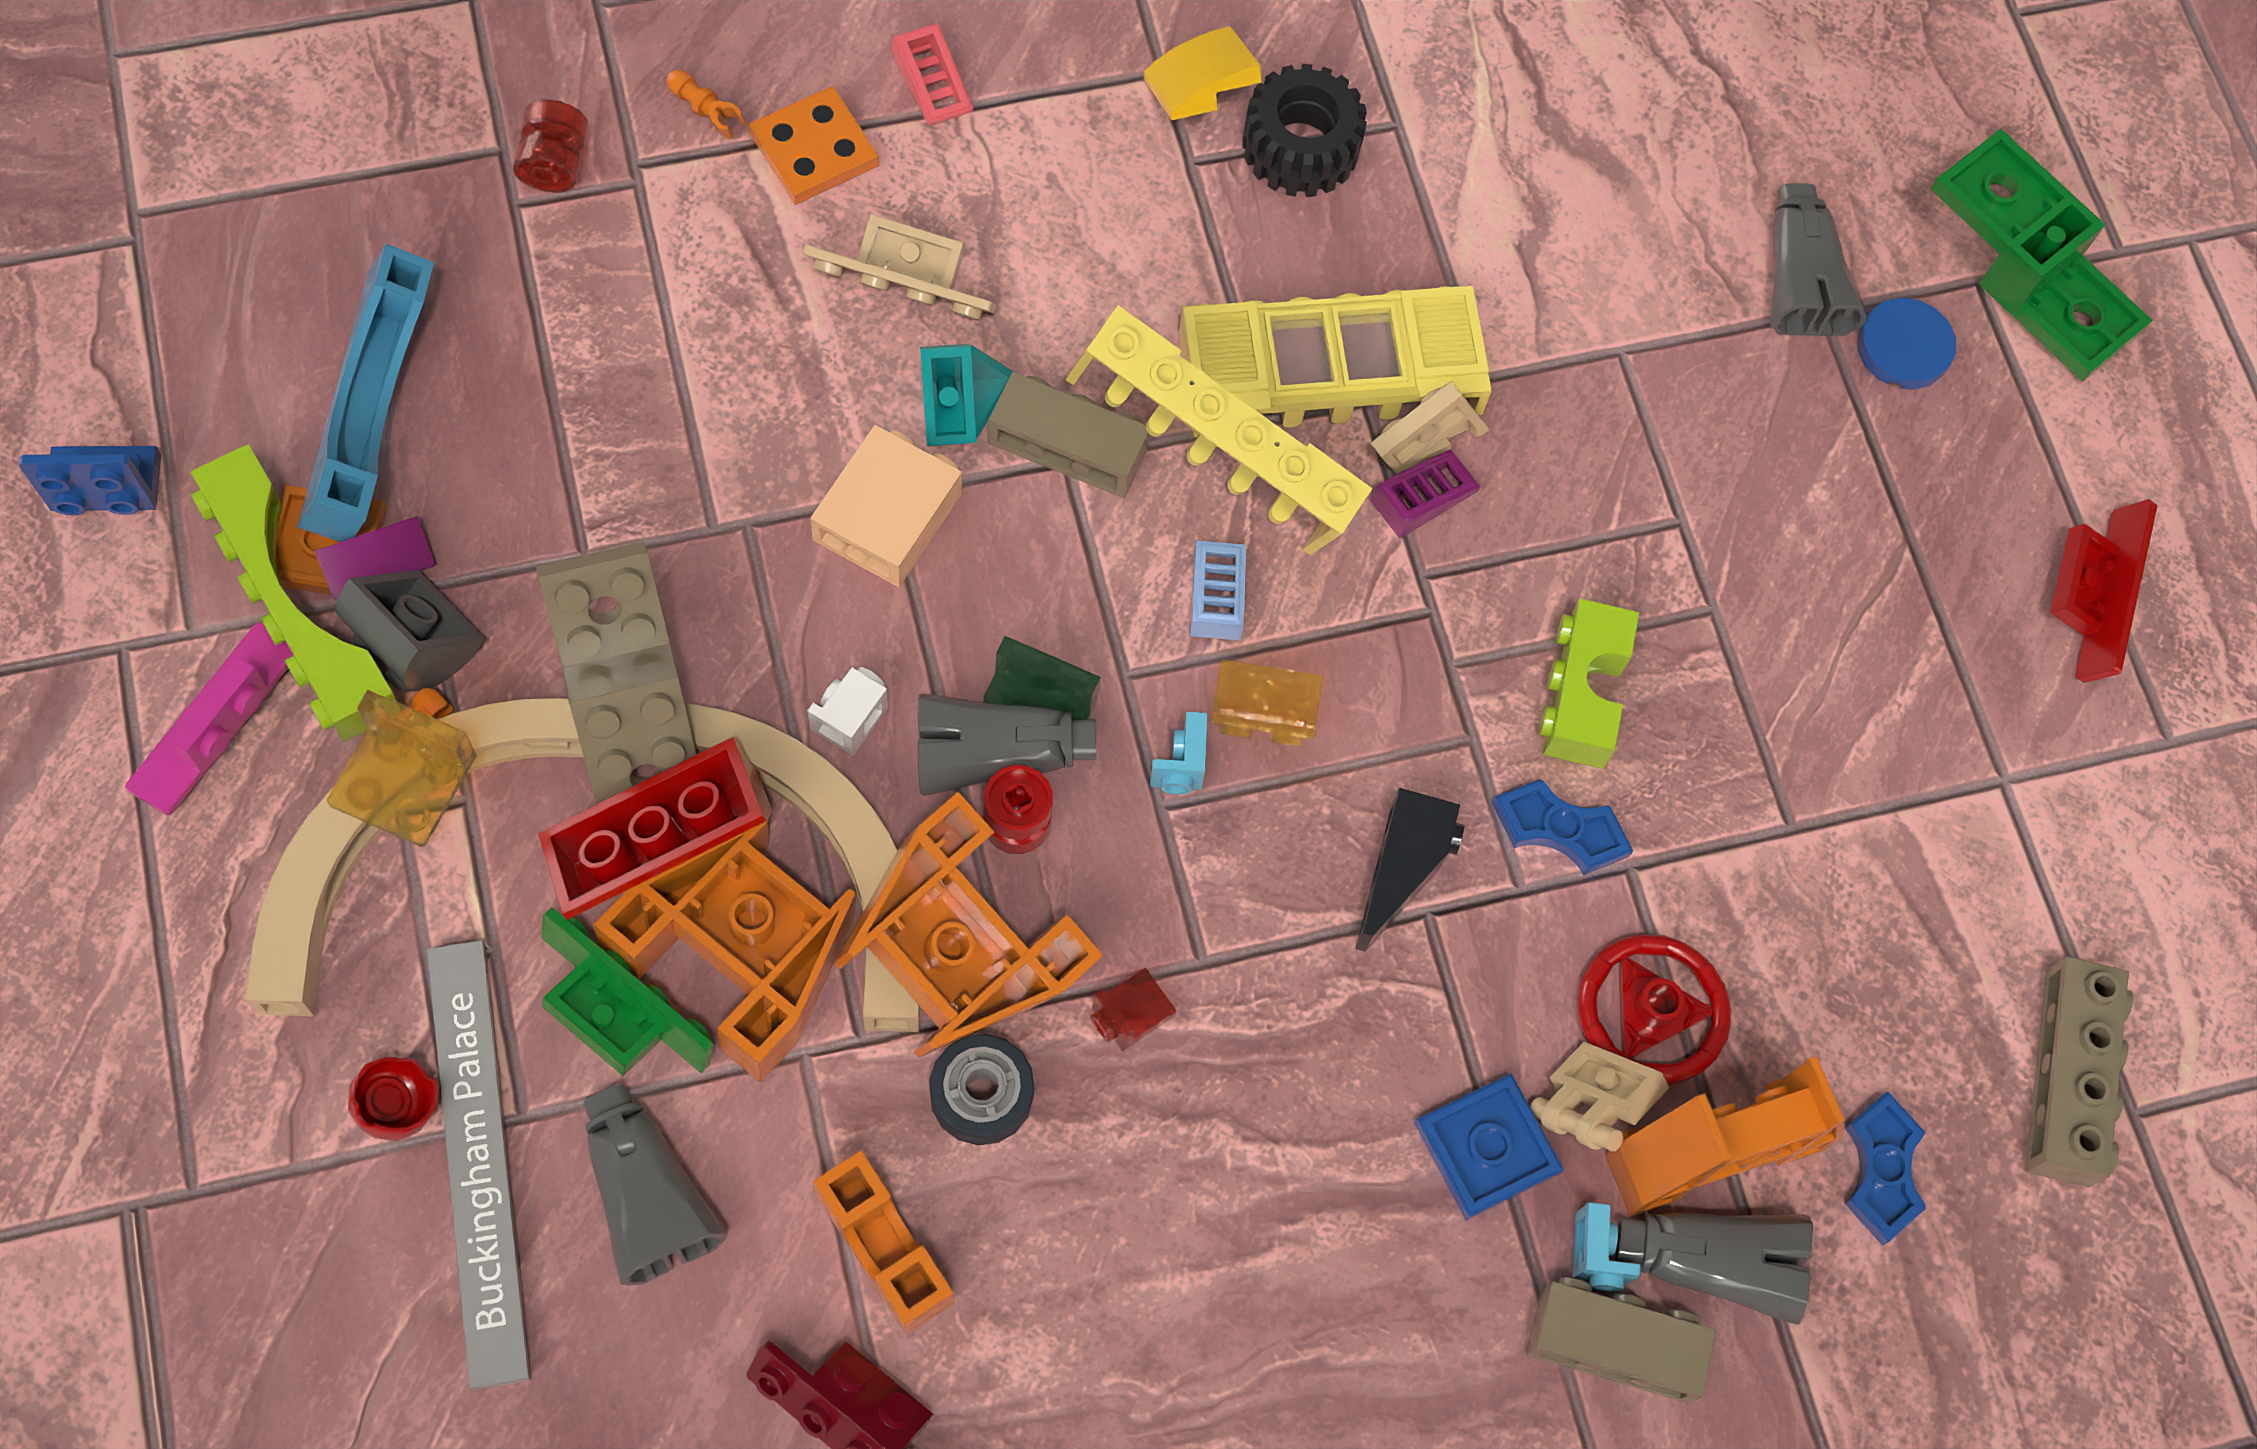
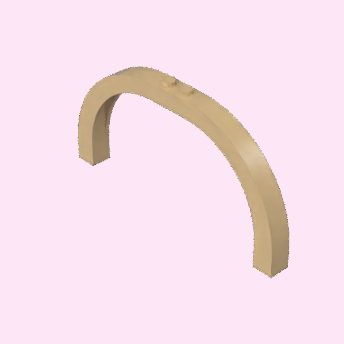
[245,698,920,1032]

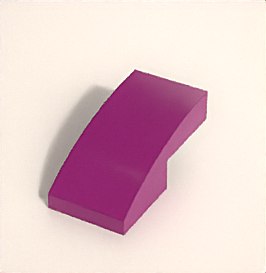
[315,516,436,600]

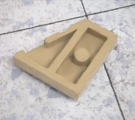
[1371,381,1490,474]

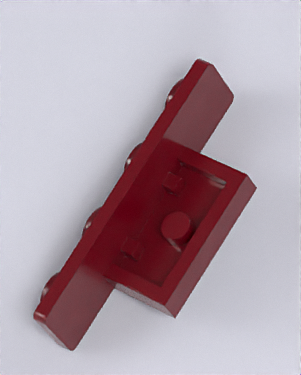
[746,1341,933,1449]

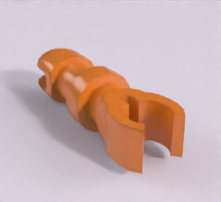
[666,69,746,139]

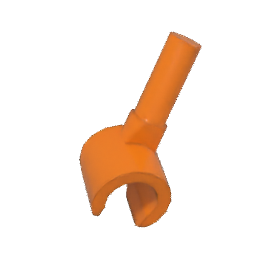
[375,688,453,737]

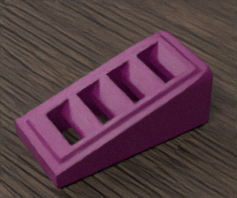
[1371,449,1480,539]

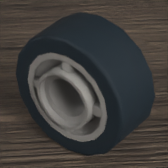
[929,1034,1035,1146]

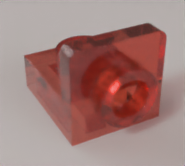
[1090,968,1177,1052]

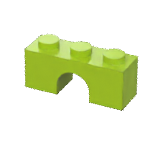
[1539,598,1639,769]

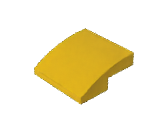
[1143,26,1261,120]

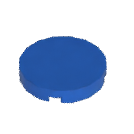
[1858,298,1956,390]

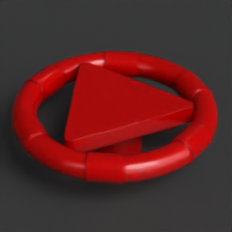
[1577,934,1731,1085]

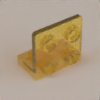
[326,689,477,847]

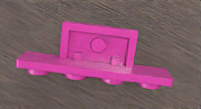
[125,622,293,815]

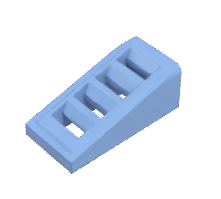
[1189,540,1246,641]

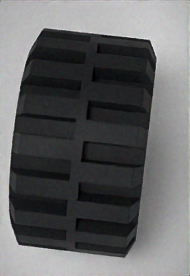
[1242,64,1367,197]

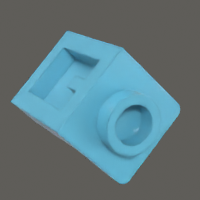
[1150,712,1207,795]
[1573,1203,1641,1292]

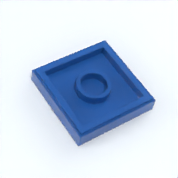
[1414,1073,1564,1221]

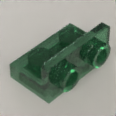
[983,636,1101,720]

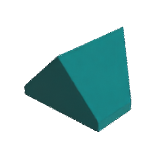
[920,344,1014,446]

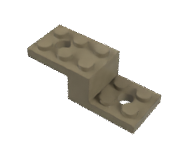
[536,542,697,804]

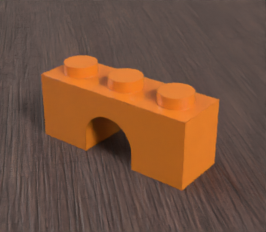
[813,1150,954,1336]

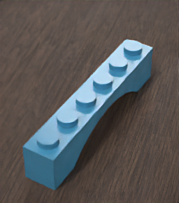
[297,244,434,542]

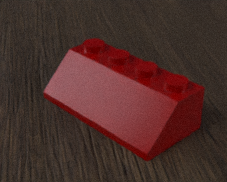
[538,737,772,920]

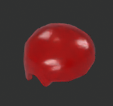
[348,1057,439,1141]

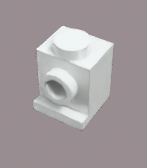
[807,667,888,756]

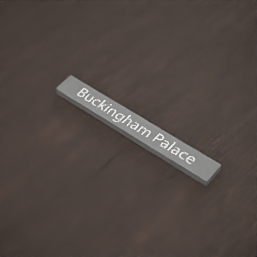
[427,940,531,1391]

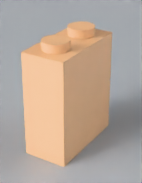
[810,425,962,588]

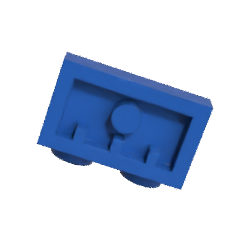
[19,446,161,516]

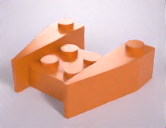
[834,792,1103,1058]
[593,821,856,1083]
[1605,1056,1845,1217]

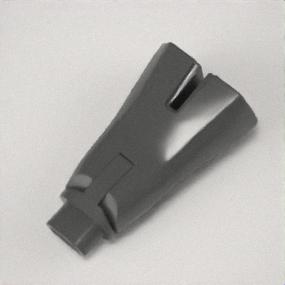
[1771,183,1867,336]
[918,694,1097,796]
[583,1084,727,1286]
[1615,1212,1813,1325]

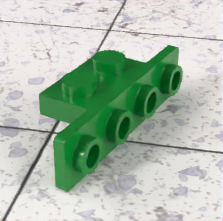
[541,907,714,1076]

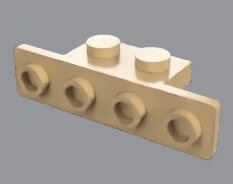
[803,214,997,320]

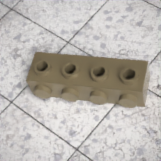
[2025,956,2133,1187]

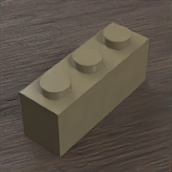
[988,372,1150,499]
[1526,1277,1716,1404]

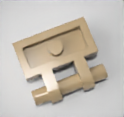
[1530,1042,1669,1151]

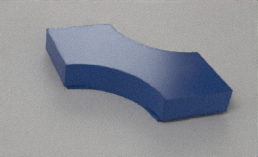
[1492,779,1633,876]
[1845,1091,1926,1246]

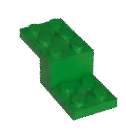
[1930,128,2153,382]

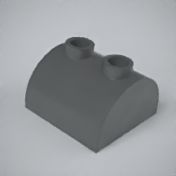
[336,570,485,692]

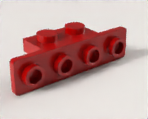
[2050,499,2158,683]

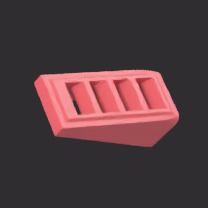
[891,23,973,126]

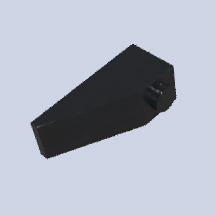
[1355,788,1465,952]

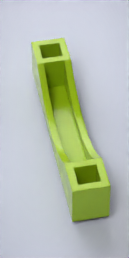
[190,444,401,743]

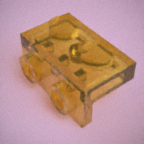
[1211,658,1324,746]

